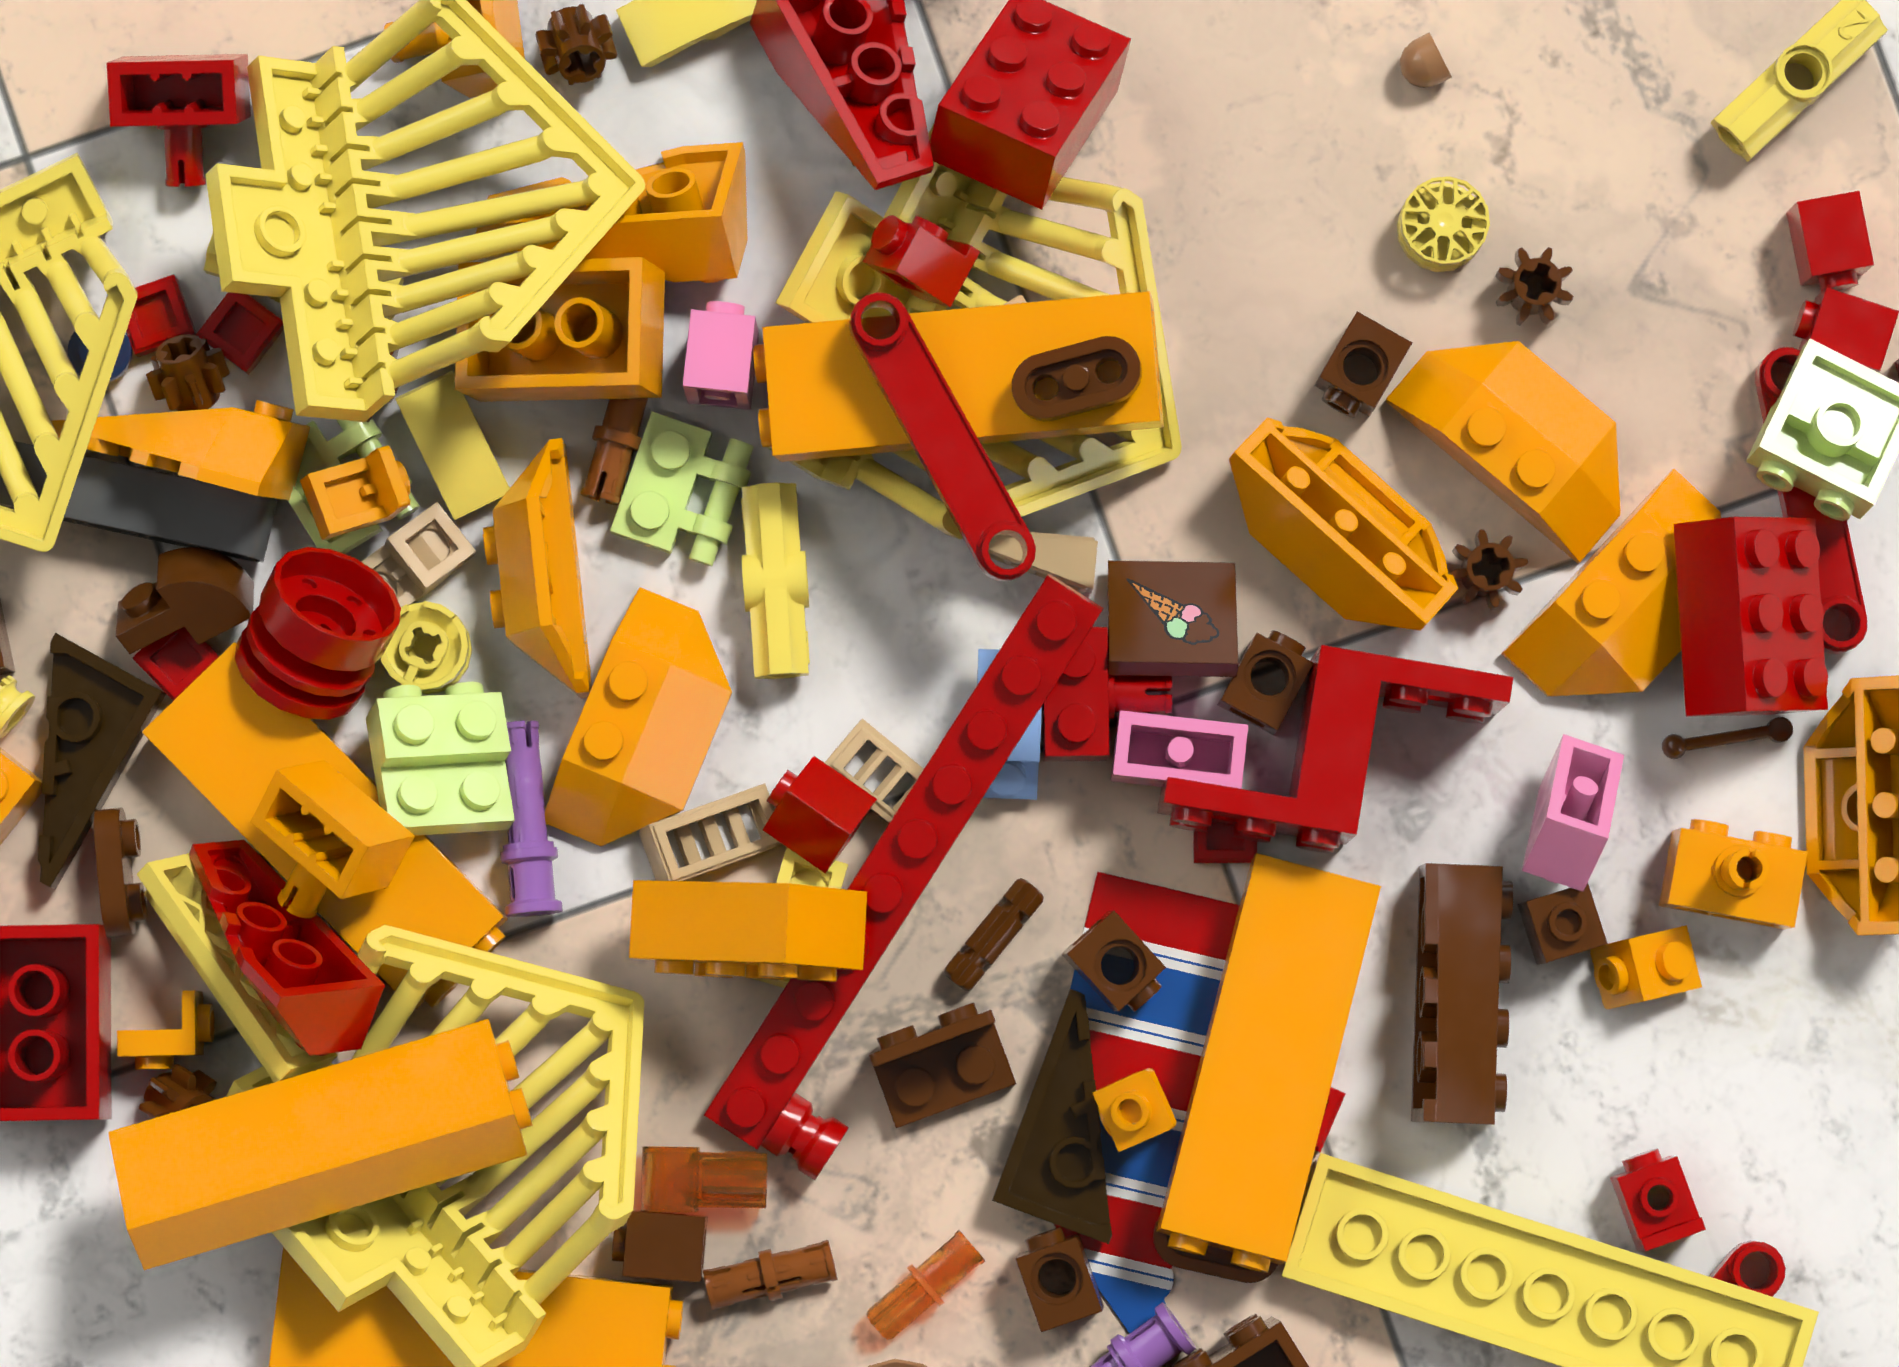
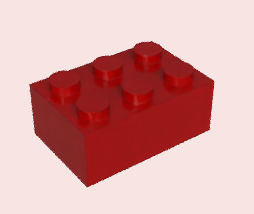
[930,0,1131,210]
[1674,516,1828,717]
[0,924,112,1121]

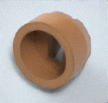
[1400,32,1452,88]

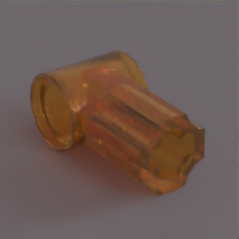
[641,1146,768,1212]

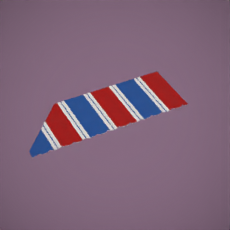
[1054,871,1240,1334]

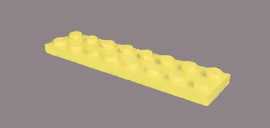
[1282,1153,1819,1367]

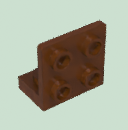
[869,1002,1016,1128]

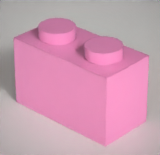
[683,301,759,410]
[1110,710,1248,789]
[1522,734,1624,892]

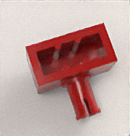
[107,54,251,187]
[1042,627,1172,762]

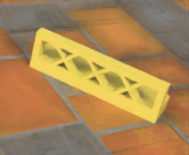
[136,853,338,1082]

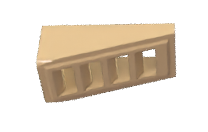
[988,532,1098,594]
[824,718,924,825]
[639,783,783,881]

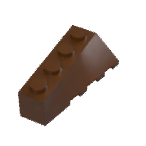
[1411,863,1513,1125]

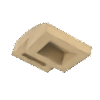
[361,502,476,607]

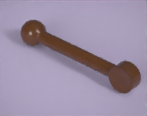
[1662,717,1793,759]

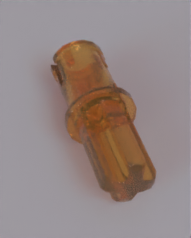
[866,1230,985,1340]

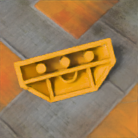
[1385,341,1621,564]
[1229,417,1459,631]
[483,438,592,698]
[1501,468,1721,697]
[545,587,732,847]
[1803,675,1899,936]

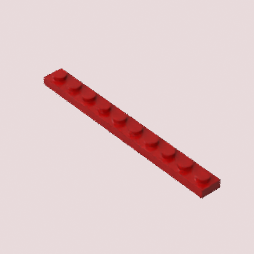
[704,574,1104,1150]

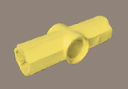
[1711,0,1888,162]
[741,482,810,680]

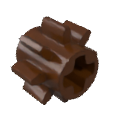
[535,4,618,85]
[1495,247,1574,326]
[146,334,230,411]
[1449,529,1528,610]
[139,1064,217,1119]

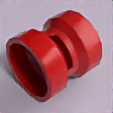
[761,1093,849,1181]

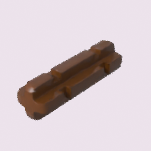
[944,878,1044,991]

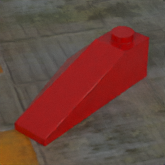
[749,0,934,190]
[189,839,385,1056]

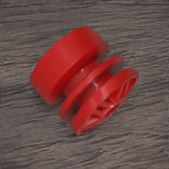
[235,547,401,720]

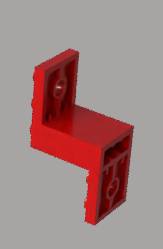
[1157,645,1514,853]

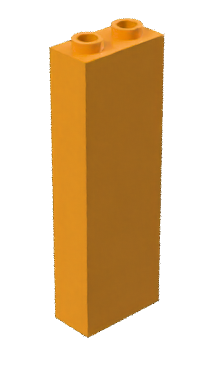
[753,291,1164,462]
[142,642,508,1009]
[1156,853,1381,1273]
[108,1018,533,1270]
[269,1247,684,1367]

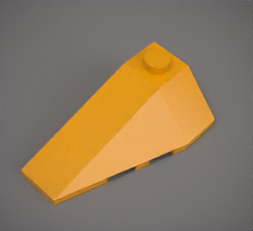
[475,142,748,283]
[51,400,310,500]

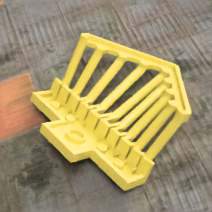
[205,0,645,422]
[761,124,1182,540]
[0,152,138,552]
[226,925,644,1367]

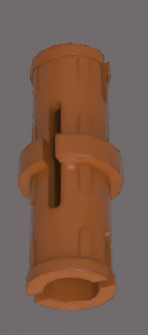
[580,398,648,506]
[703,1240,838,1310]

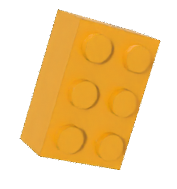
[455,257,665,402]
[629,880,867,982]

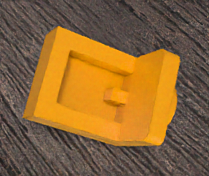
[300,445,410,540]
[1590,925,1702,1009]
[117,990,215,1070]
[1093,1068,1177,1152]

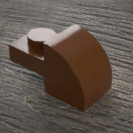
[116,547,254,654]

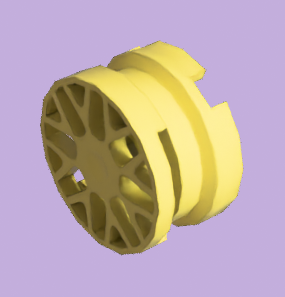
[1397,176,1490,272]
[381,601,472,694]

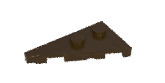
[38,633,166,889]
[992,989,1112,1244]

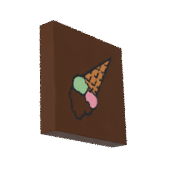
[1107,560,1238,677]

